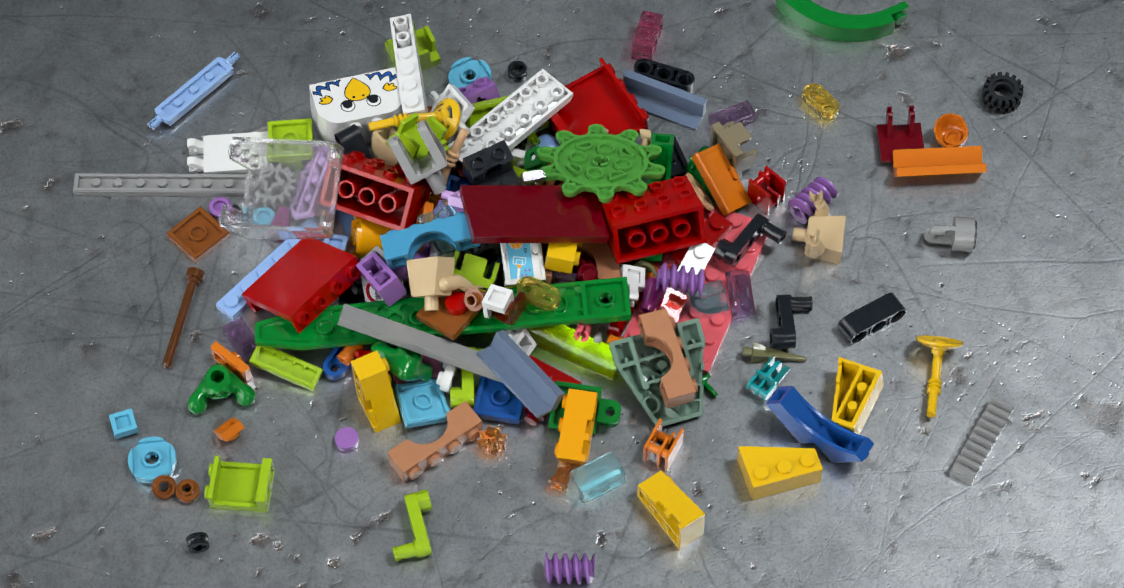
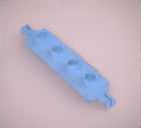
[148,52,240,130]

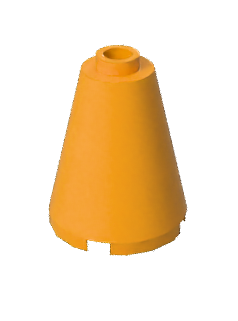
[350,216,394,259]

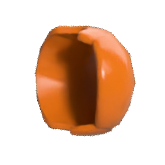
[934,113,969,147]

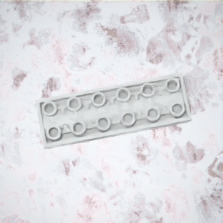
[448,69,573,164]

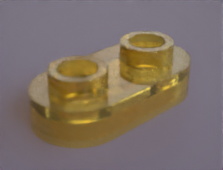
[803,83,840,120]
[516,276,561,311]

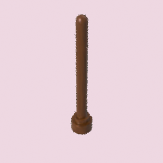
[163,267,205,369]

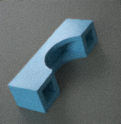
[380,212,480,269]

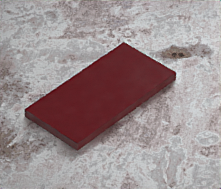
[459,185,610,244]

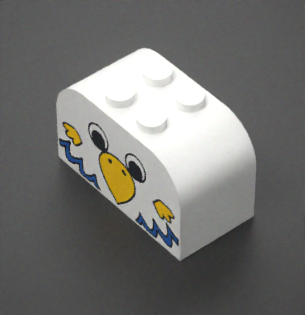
[309,67,403,144]

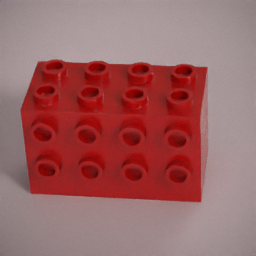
[320,151,431,230]
[599,175,706,264]

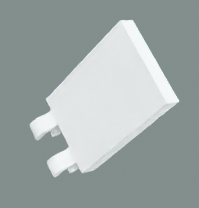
[187,131,271,174]

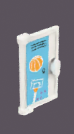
[500,243,546,287]

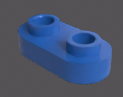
[323,346,356,380]

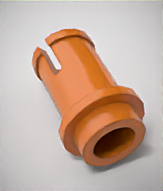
[337,344,366,366]

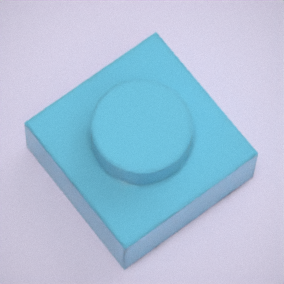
[109,408,139,439]

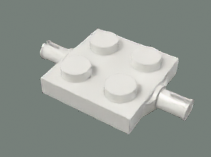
[429,83,475,144]

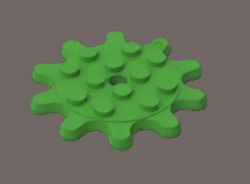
[537,124,665,203]

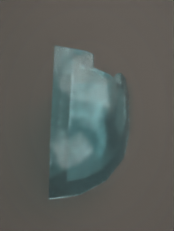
[689,280,729,314]

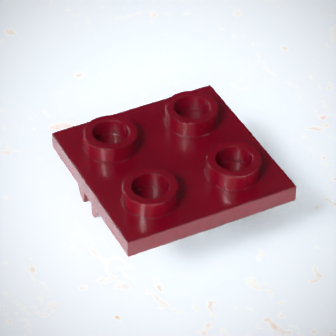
[876,105,924,163]

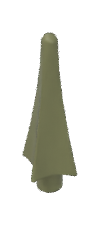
[742,342,807,363]

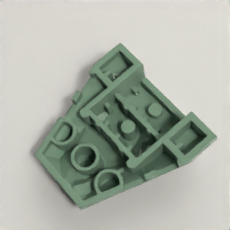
[609,318,705,427]

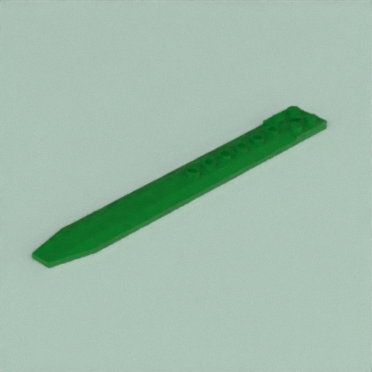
[255,277,631,350]

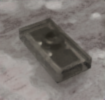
[515,169,546,185]

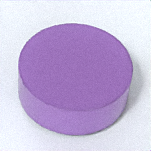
[209,197,231,220]
[335,427,359,452]

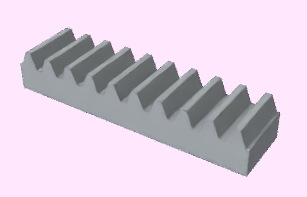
[950,397,1015,485]

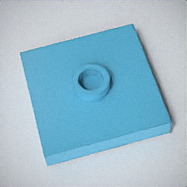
[393,378,450,428]

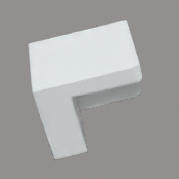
[482,284,515,319]

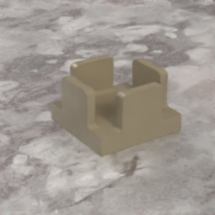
[710,121,758,179]

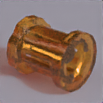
[548,461,578,493]

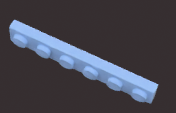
[216,217,329,321]

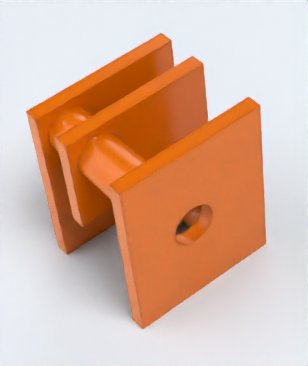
[643,419,684,471]

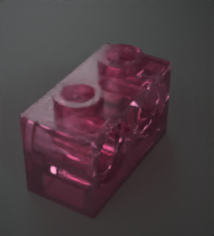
[631,10,663,61]

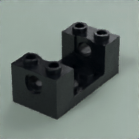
[462,140,522,185]

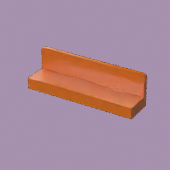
[893,146,987,177]

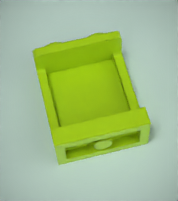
[205,455,275,512]

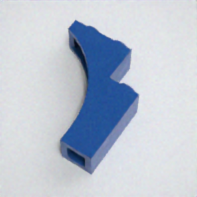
[766,386,874,463]

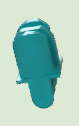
[746,356,790,401]

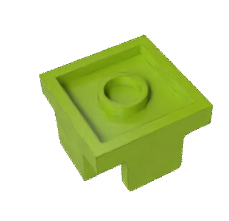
[385,22,441,71]
[387,113,450,160]
[268,118,315,171]
[453,250,502,289]

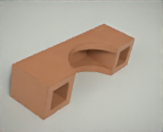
[638,308,698,409]
[387,401,483,483]

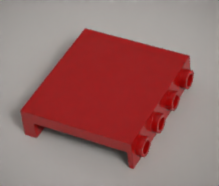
[547,57,649,136]
[242,235,362,333]

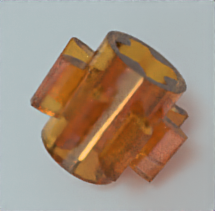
[477,425,507,456]

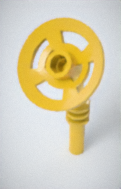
[368,98,461,141]
[916,335,964,418]

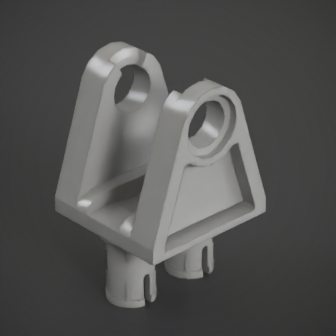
[388,119,448,195]

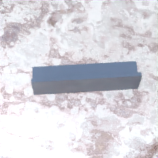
[623,69,707,131]
[477,330,565,418]

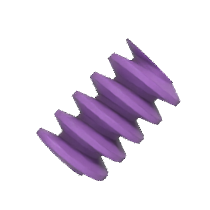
[788,177,838,224]
[655,262,705,298]
[545,553,595,585]

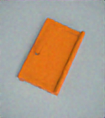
[691,143,752,216]

